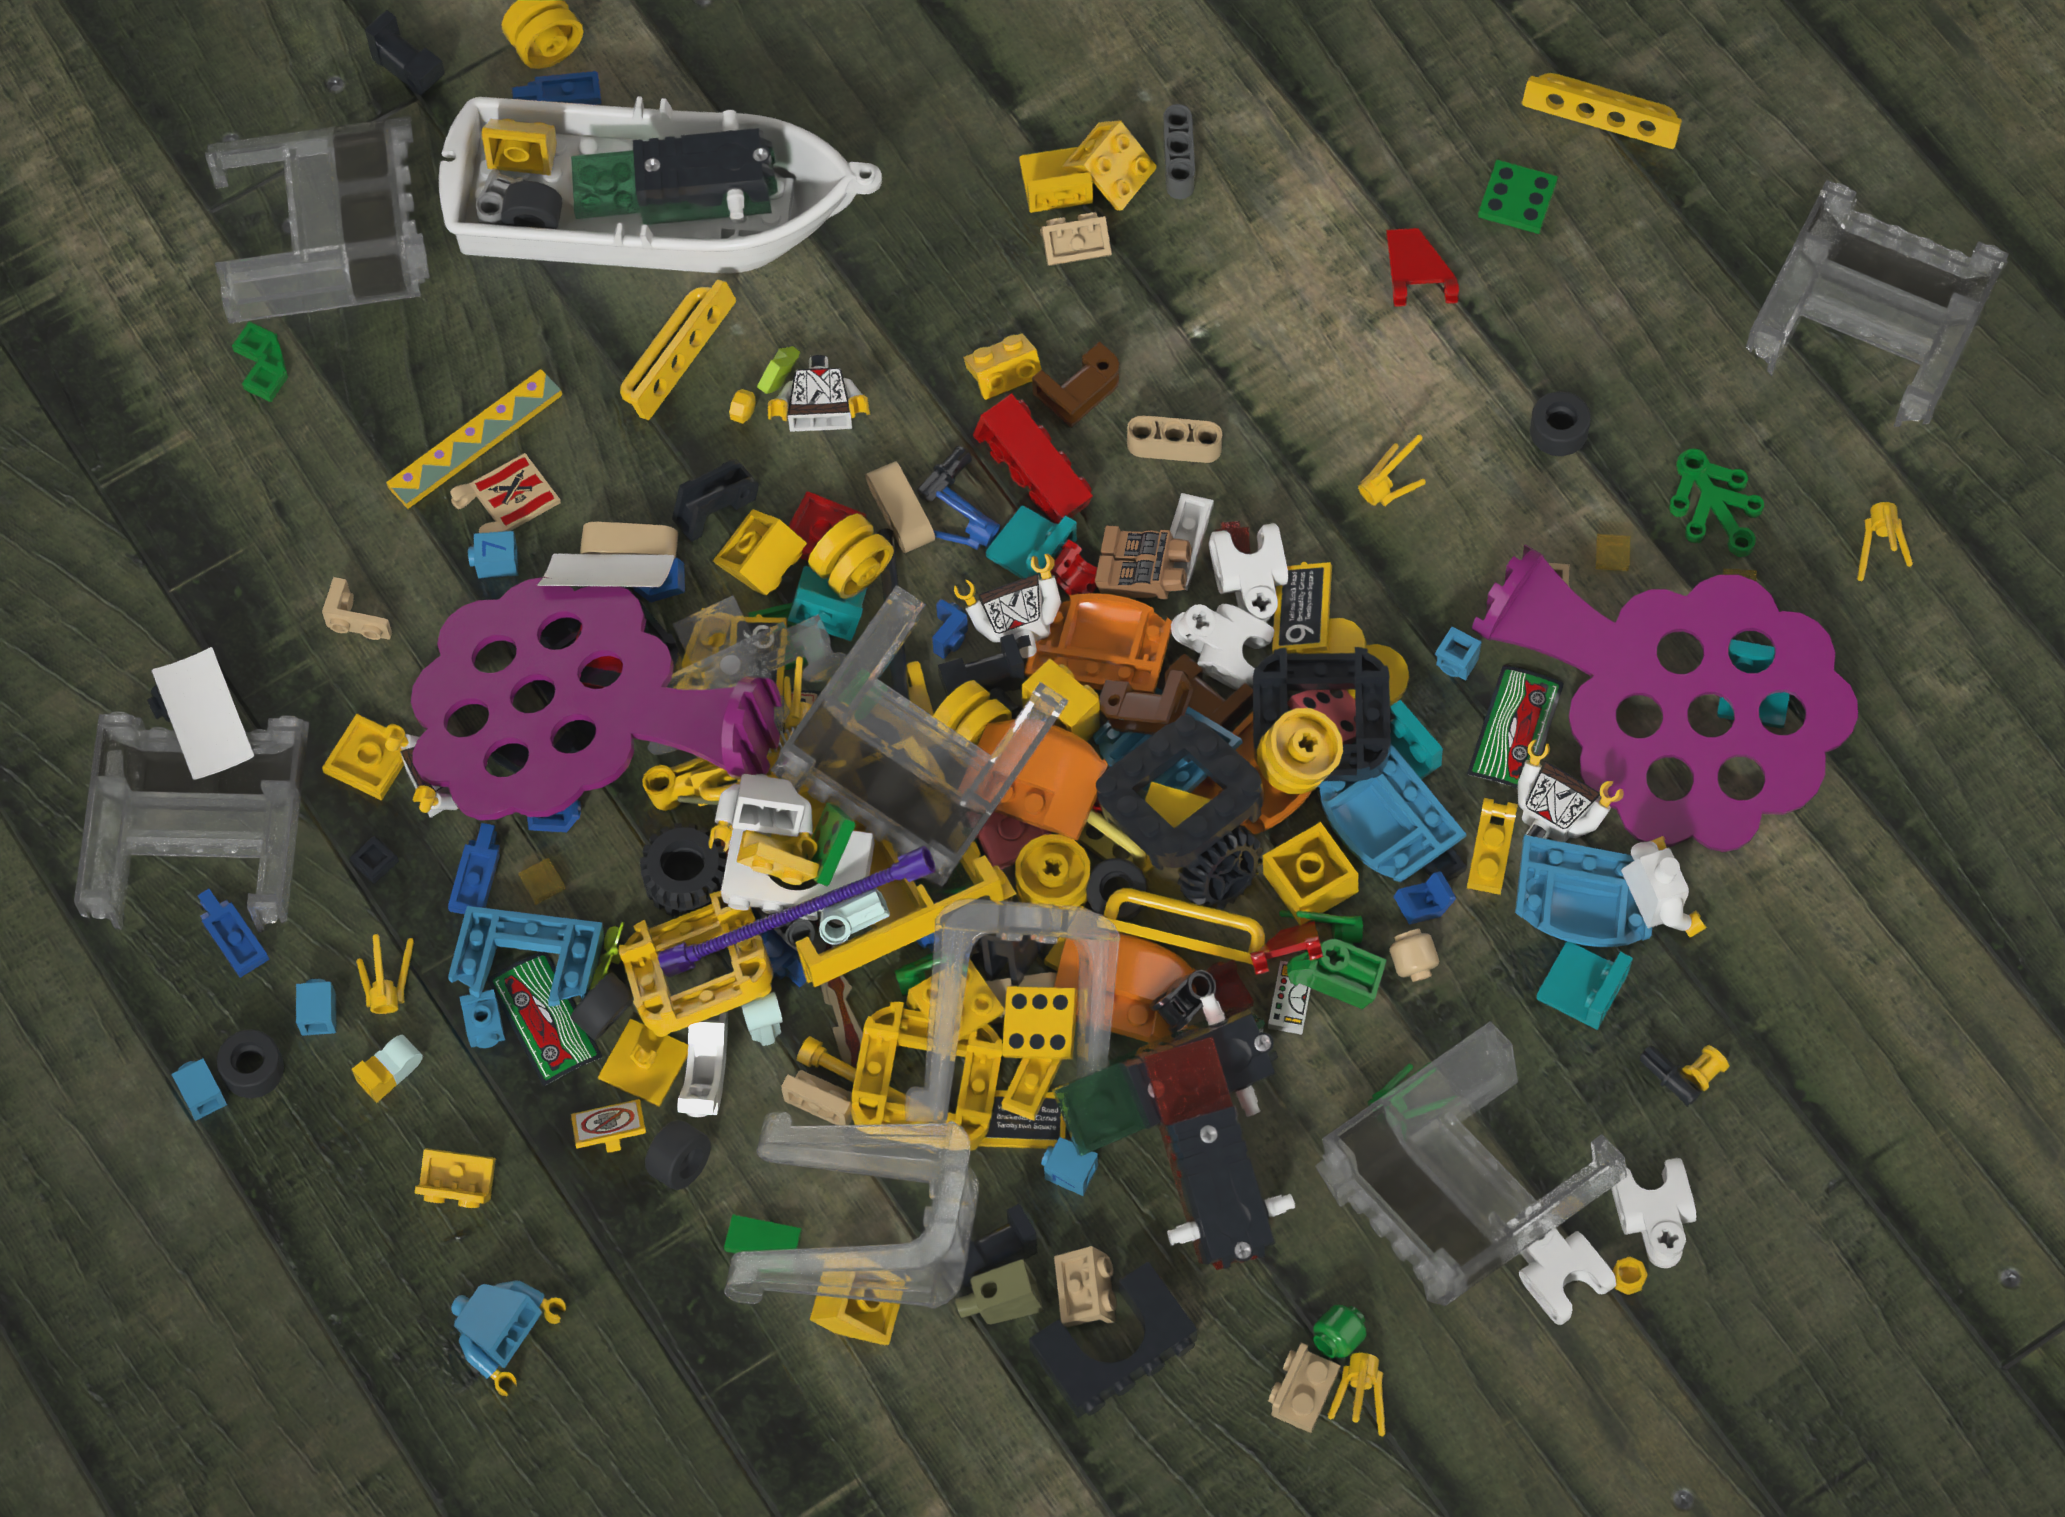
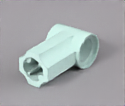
[819,888,890,945]
[741,992,783,1046]

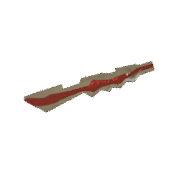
[808,916,863,1068]

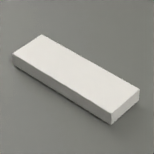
[1170,493,1214,590]

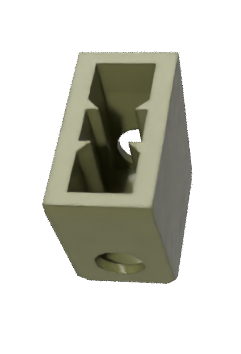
[955,1259,1044,1324]

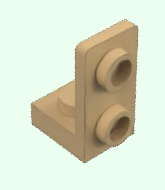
[322,577,392,640]

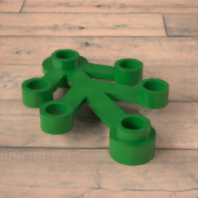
[1669,449,1764,557]

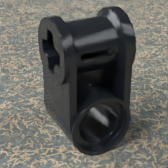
[1149,970,1216,1034]

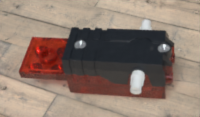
[1143,1037,1295,1270]

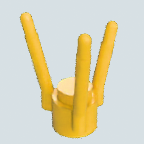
[1358,435,1426,506]
[1857,502,1913,581]
[783,656,841,731]
[356,934,414,1014]
[1328,1353,1385,1436]

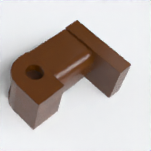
[1032,341,1119,428]
[1165,653,1253,730]
[1099,670,1194,735]

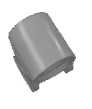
[476,169,525,225]

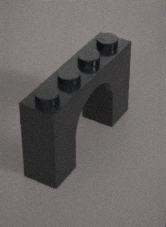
[1029,1261,1197,1418]

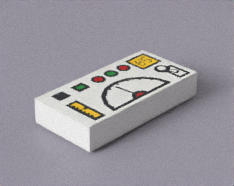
[1268,961,1311,1035]

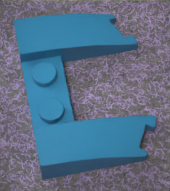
[448,906,604,1006]

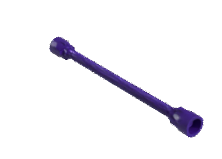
[658,846,935,978]

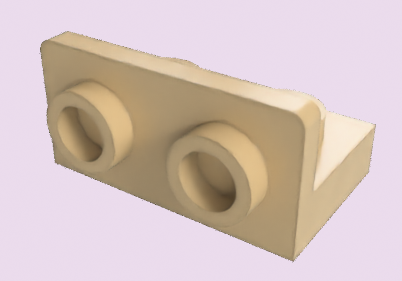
[1040,212,1112,266]
[781,1070,852,1130]
[1054,1246,1117,1327]
[1268,1342,1341,1433]

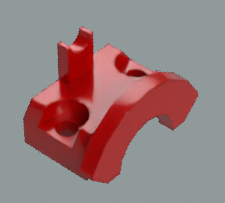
[1050,539,1097,595]

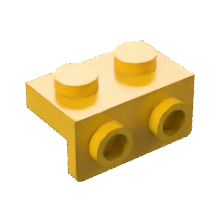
[963,333,1042,400]
[736,830,819,885]
[415,1148,496,1208]

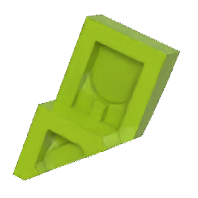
[757,346,800,394]

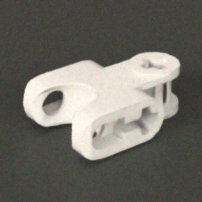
[1209,523,1288,623]
[1171,604,1274,690]
[1610,1158,1696,1268]
[1516,1214,1616,1325]

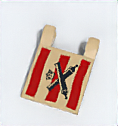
[451,453,561,533]

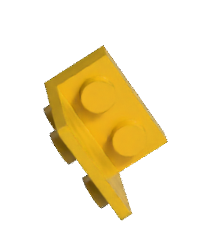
[1062,120,1157,211]
[1019,147,1093,213]
[906,955,1004,1047]

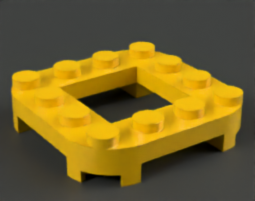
[619,891,773,1037]
[851,1002,1003,1152]

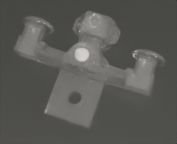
[647,596,848,755]

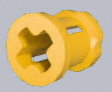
[1682,1045,1729,1092]

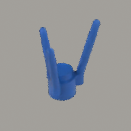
[933,486,1000,550]

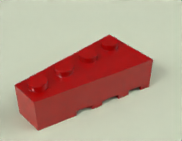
[973,393,1093,524]

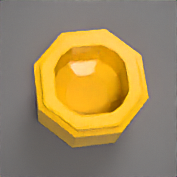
[729,389,756,423]
[1612,1256,1648,1295]

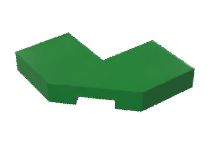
[232,321,288,402]

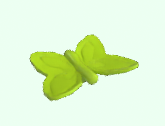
[589,922,625,990]

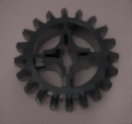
[1177,825,1263,909]

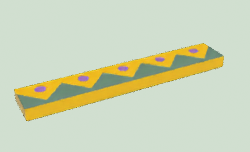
[386,369,562,509]

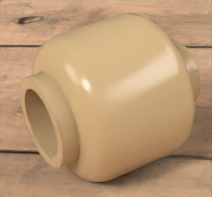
[1389,929,1439,982]

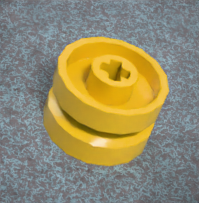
[501,0,584,69]
[808,513,894,599]
[927,680,1012,768]
[1257,708,1343,794]
[1015,834,1090,922]

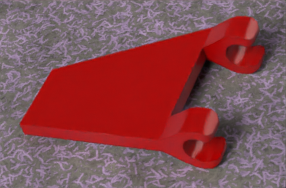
[1386,228,1459,306]
[1250,921,1324,975]

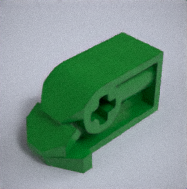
[1287,939,1387,1009]

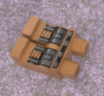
[1095,526,1192,599]

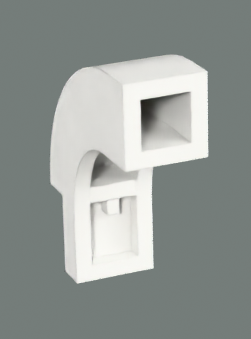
[678,1012,728,1117]

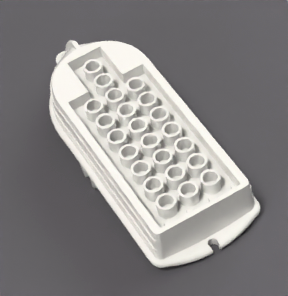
[439,97,882,273]

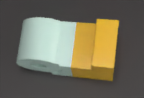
[352,1035,423,1103]

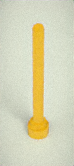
[796,1036,934,1110]

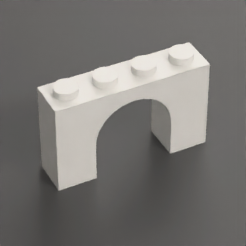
[721,828,875,925]

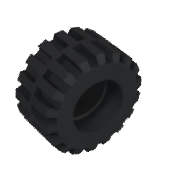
[640,823,727,916]

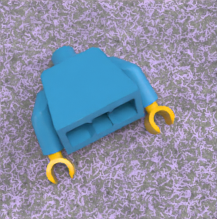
[452,1280,566,1396]

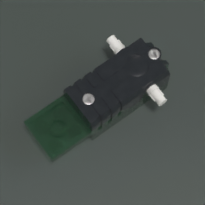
[571,110,778,225]
[1052,993,1278,1156]

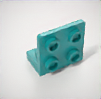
[986,506,1077,579]
[788,566,867,641]
[1717,640,1790,728]
[1390,700,1443,780]
[1536,941,1633,1030]

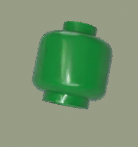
[1313,1304,1367,1358]

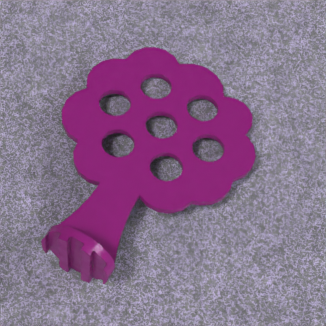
[1472,544,1858,852]
[410,577,782,820]

